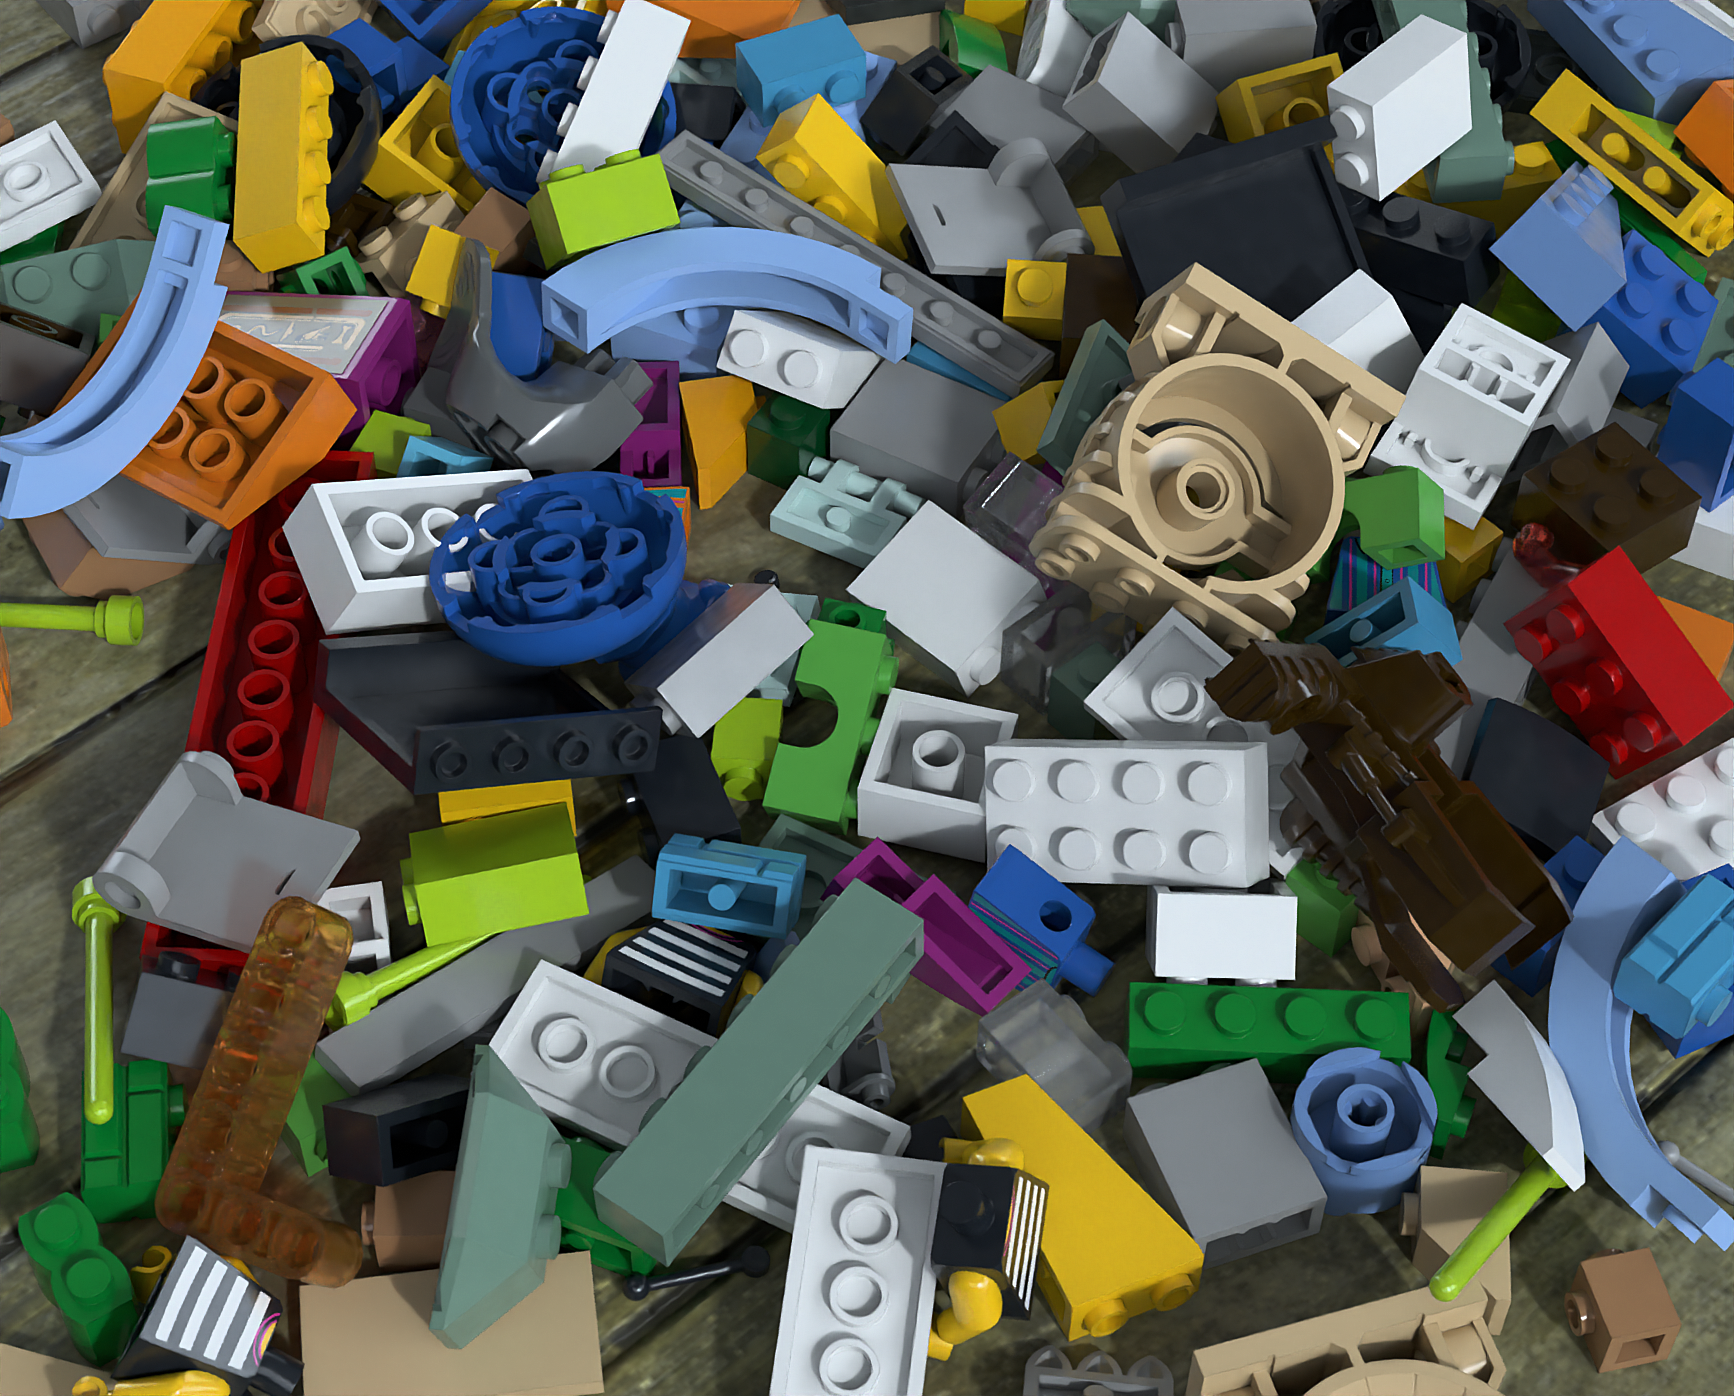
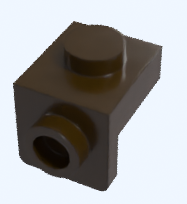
[325,193,396,259]

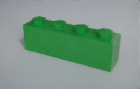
[1123,982,1411,1084]

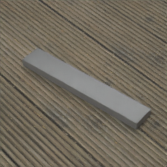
[315,854,660,1096]

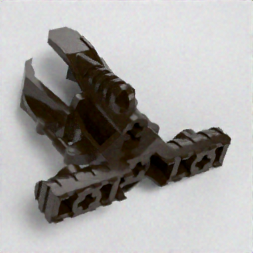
[1203,638,1574,1013]

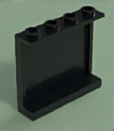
[1100,114,1405,322]
[313,630,663,795]

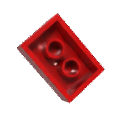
[1503,545,1734,780]

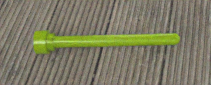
[0,595,144,646]
[314,874,593,1032]
[72,876,127,1125]
[1429,1143,1587,1302]

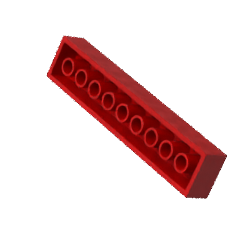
[139,450,378,1009]

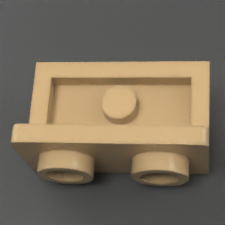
[355,191,465,315]

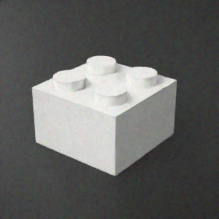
[857,688,1019,863]
[1145,878,1297,988]

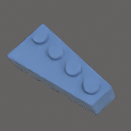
[1527,0,1734,126]
[1489,161,1627,332]

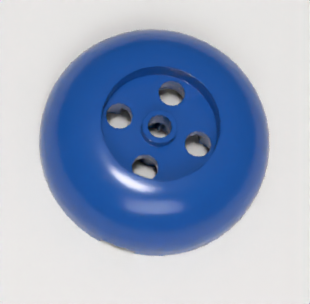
[449,7,676,209]
[429,471,687,667]

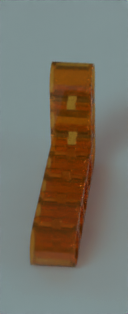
[155,896,363,1289]

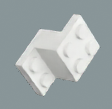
[1363,303,1571,530]

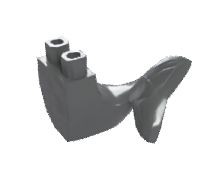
[427,237,653,479]

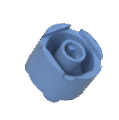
[1289,1047,1438,1216]

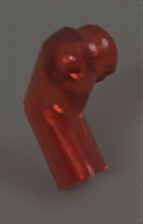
[1512,522,1587,590]

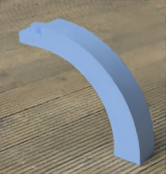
[0,205,230,519]
[541,227,914,364]
[1548,835,1734,1251]

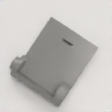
[885,137,1095,276]
[63,474,234,565]
[92,751,361,963]

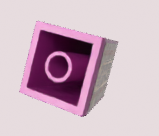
[218,291,421,451]

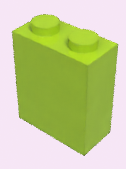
[399,802,589,947]

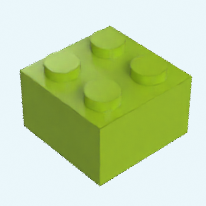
[526,149,681,270]

